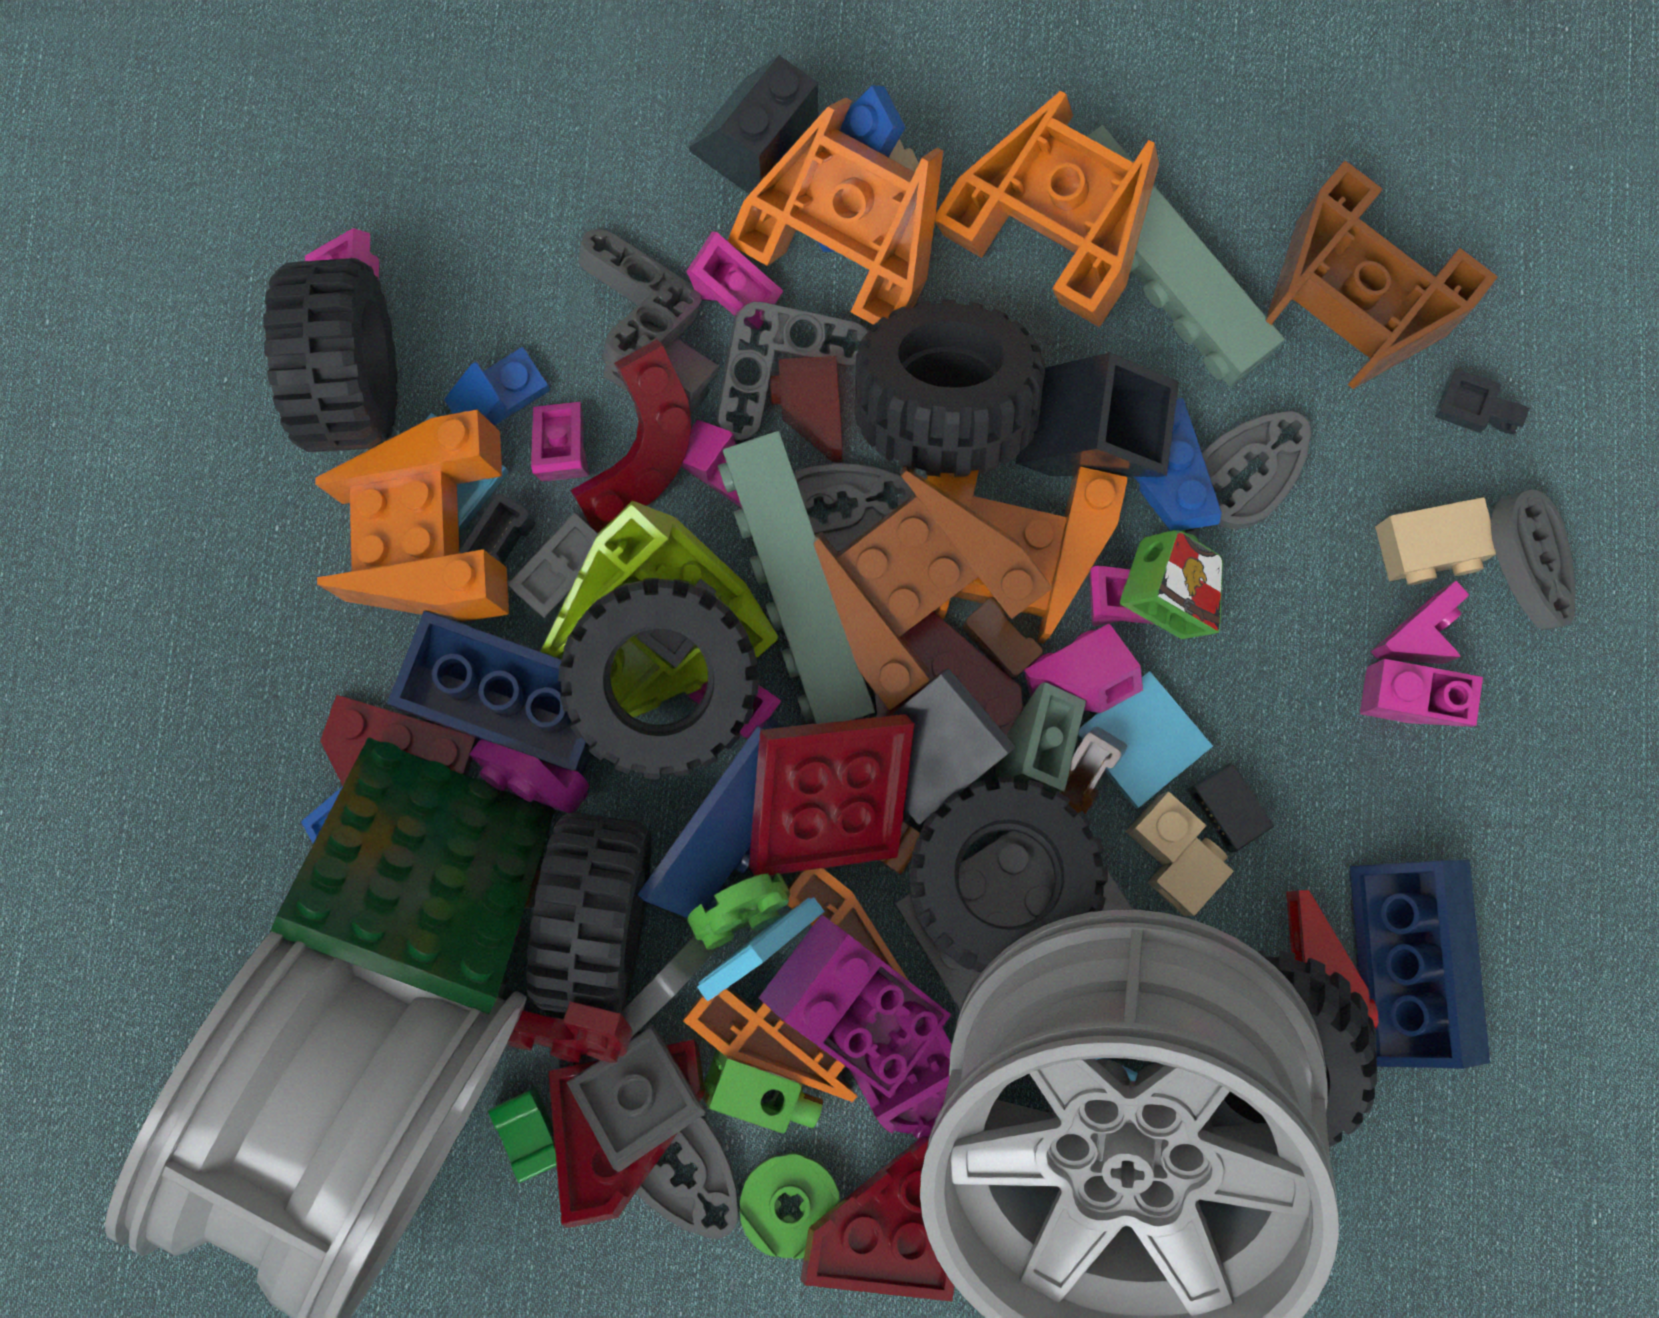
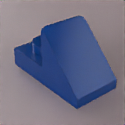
[444,347,551,425]

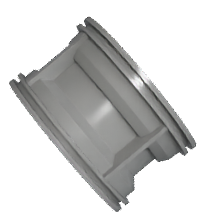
[920,910,1339,1318]
[105,932,527,1318]

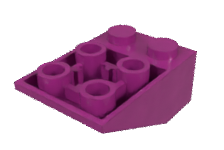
[759,914,951,1098]

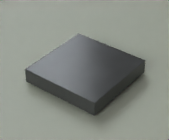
[566,1025,706,1172]

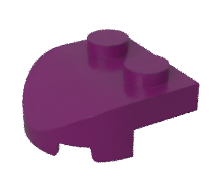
[469,739,589,813]
[849,1028,952,1139]

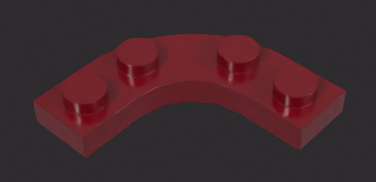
[570,339,691,534]
[507,1002,633,1063]

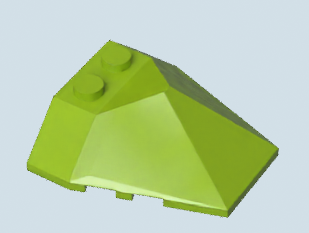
[540,501,778,717]

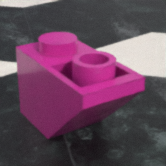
[1024,623,1143,713]
[1360,659,1483,727]

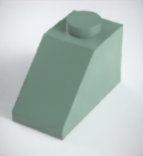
[993,682,1086,795]

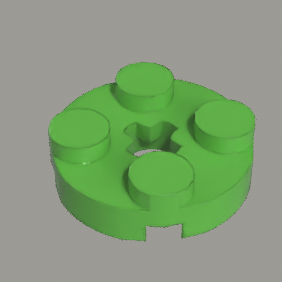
[687,873,790,950]
[740,1151,840,1259]

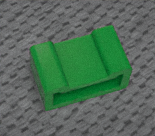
[488,1087,557,1183]

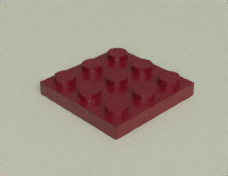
[749,714,914,876]

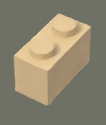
[1375,497,1496,585]

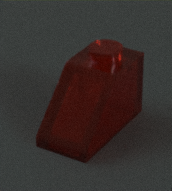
[770,356,843,462]

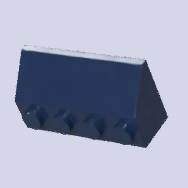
[387,611,611,776]
[637,717,784,918]
[1350,860,1490,1069]

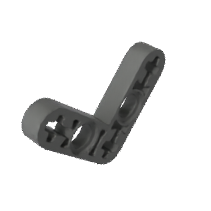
[578,229,701,374]
[716,302,868,440]
[620,935,719,1036]

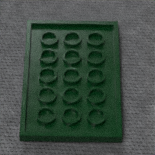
[270,737,554,1015]

